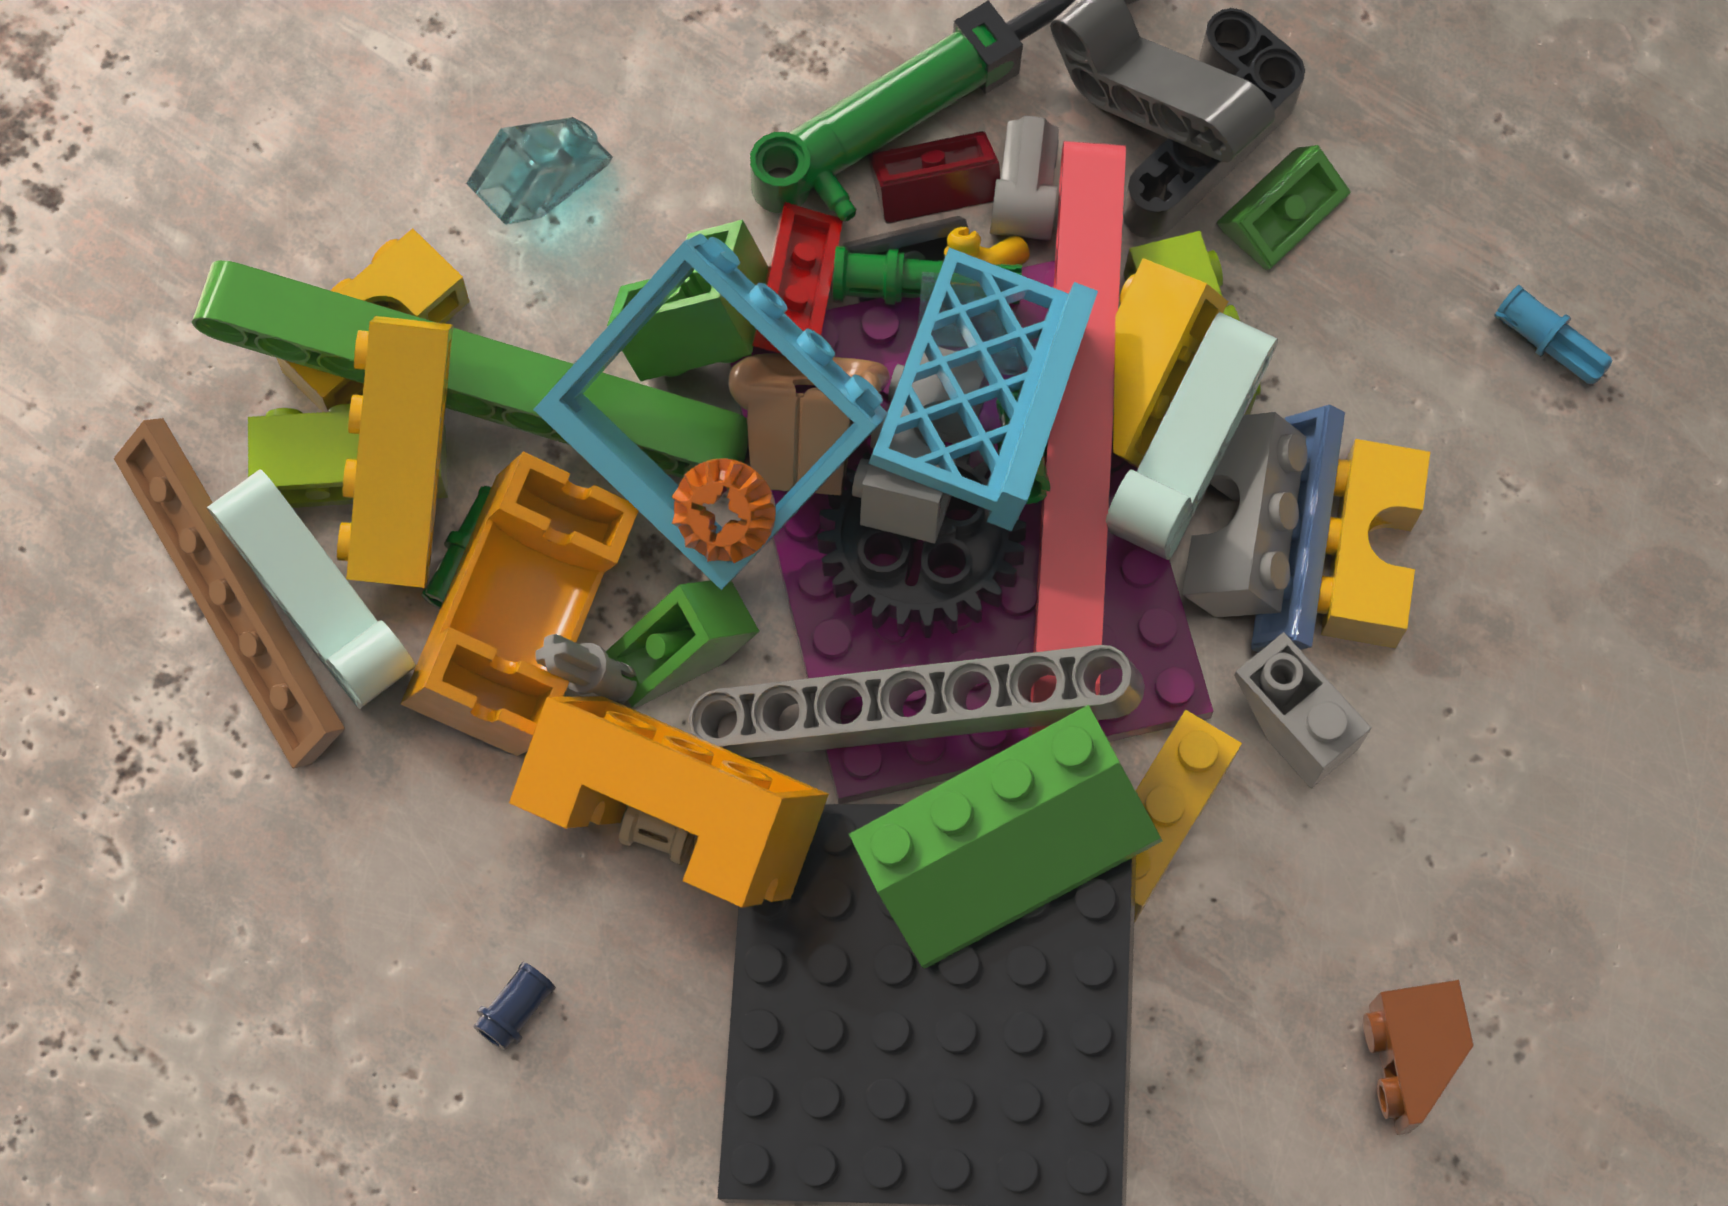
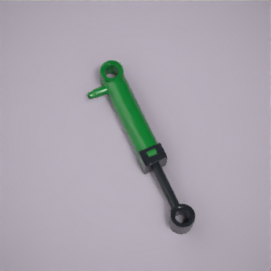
[750,0,1140,222]

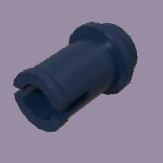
[473,962,556,1051]

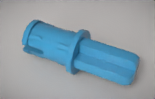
[1494,285,1612,384]

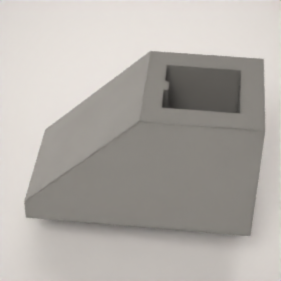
[1234,632,1372,789]

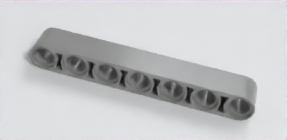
[689,645,1145,758]

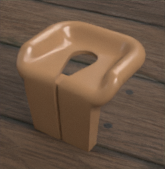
[728,353,890,495]

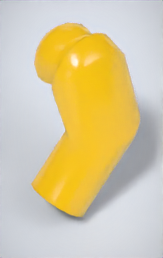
[944,227,1030,265]

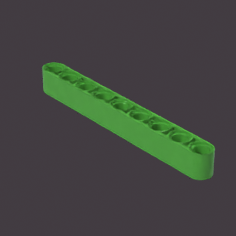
[192,260,749,489]

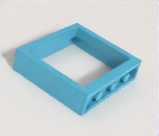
[533,233,887,590]

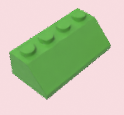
[849,705,1163,969]

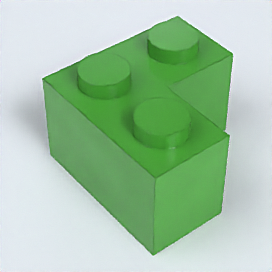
[607,219,769,382]

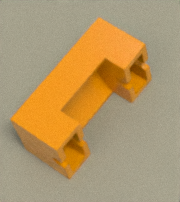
[400,451,638,756]
[509,696,829,908]

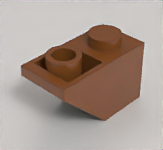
[1363,980,1474,1135]

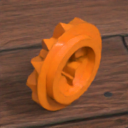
[672,458,776,563]

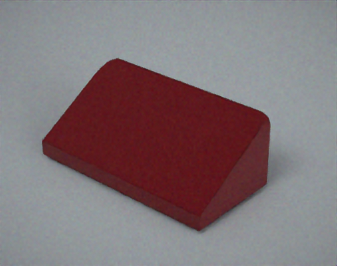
[868,131,1001,222]

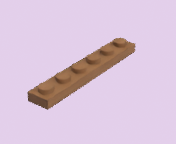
[114,418,345,768]

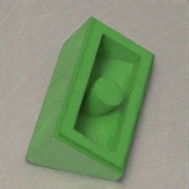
[1216,145,1351,270]

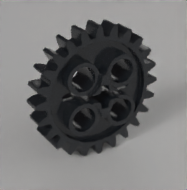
[817,441,1026,638]

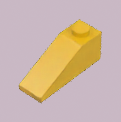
[1113,258,1228,468]

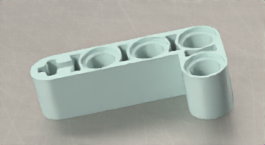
[1106,312,1278,560]
[207,469,416,709]

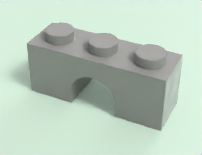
[852,347,987,543]
[1182,412,1307,617]

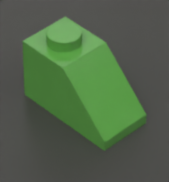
[606,580,760,708]

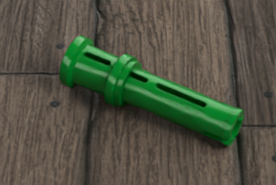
[833,246,1022,305]

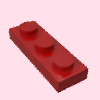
[752,202,843,354]

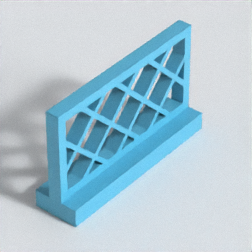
[868,247,1098,531]

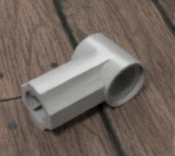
[990,115,1059,241]

